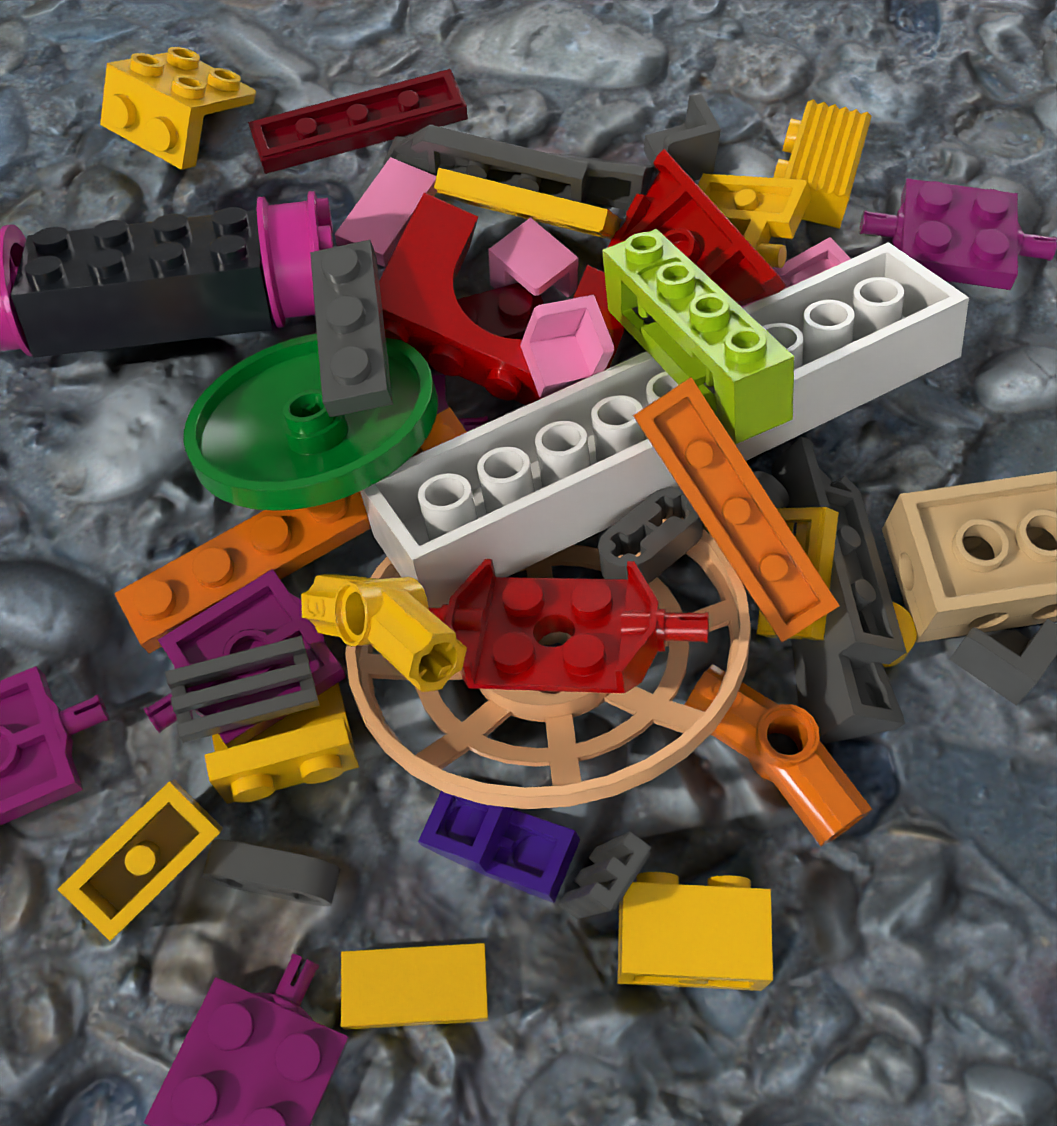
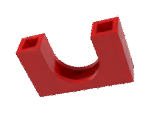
[379,193,633,405]

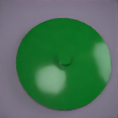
[183,333,438,511]

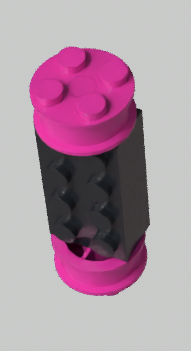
[0,191,333,358]

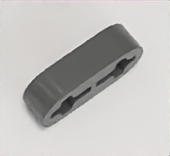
[598,487,704,583]
[202,839,341,906]

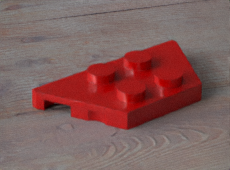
[607,149,786,322]

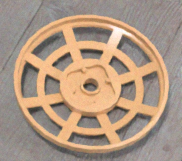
[345,517,751,809]

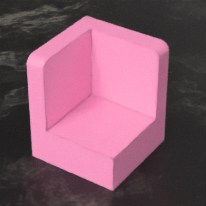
[488,217,579,297]
[520,295,614,398]

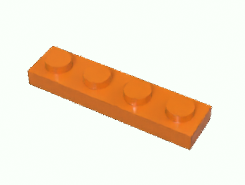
[632,377,840,642]

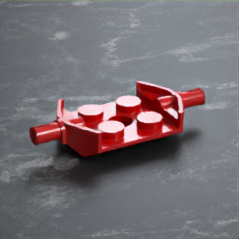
[428,559,709,693]

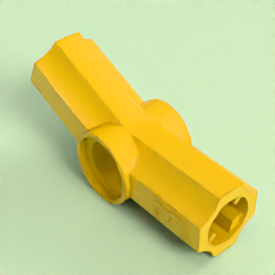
[301,574,467,692]

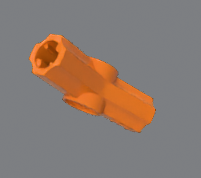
[684,664,872,847]

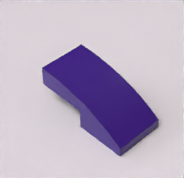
[418,791,581,903]

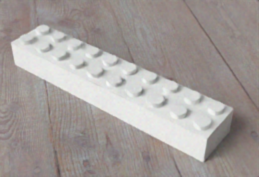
[360,242,969,607]

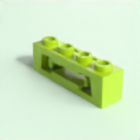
[602,229,794,444]

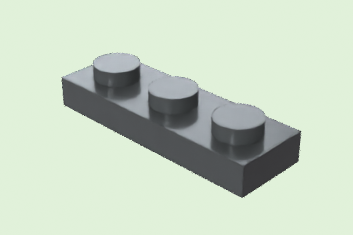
[310,240,393,417]

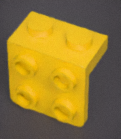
[100,47,256,170]
[204,682,359,804]

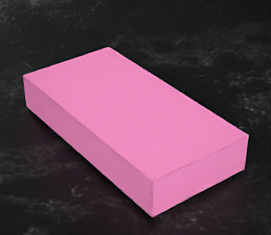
[335,157,437,267]

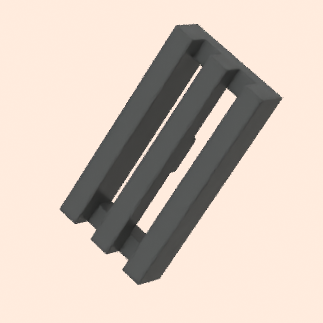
[165,636,320,743]
[558,832,651,919]

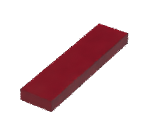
[248,69,468,174]

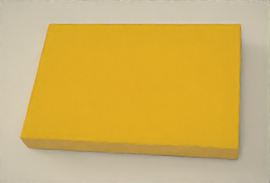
[434,168,622,240]

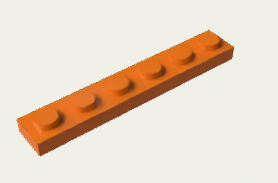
[114,407,467,654]

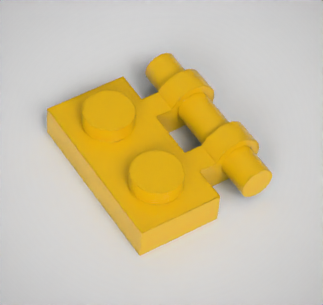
[698,173,812,268]

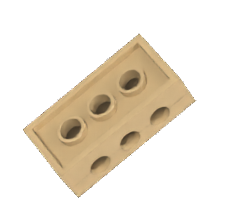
[882,471,1057,643]

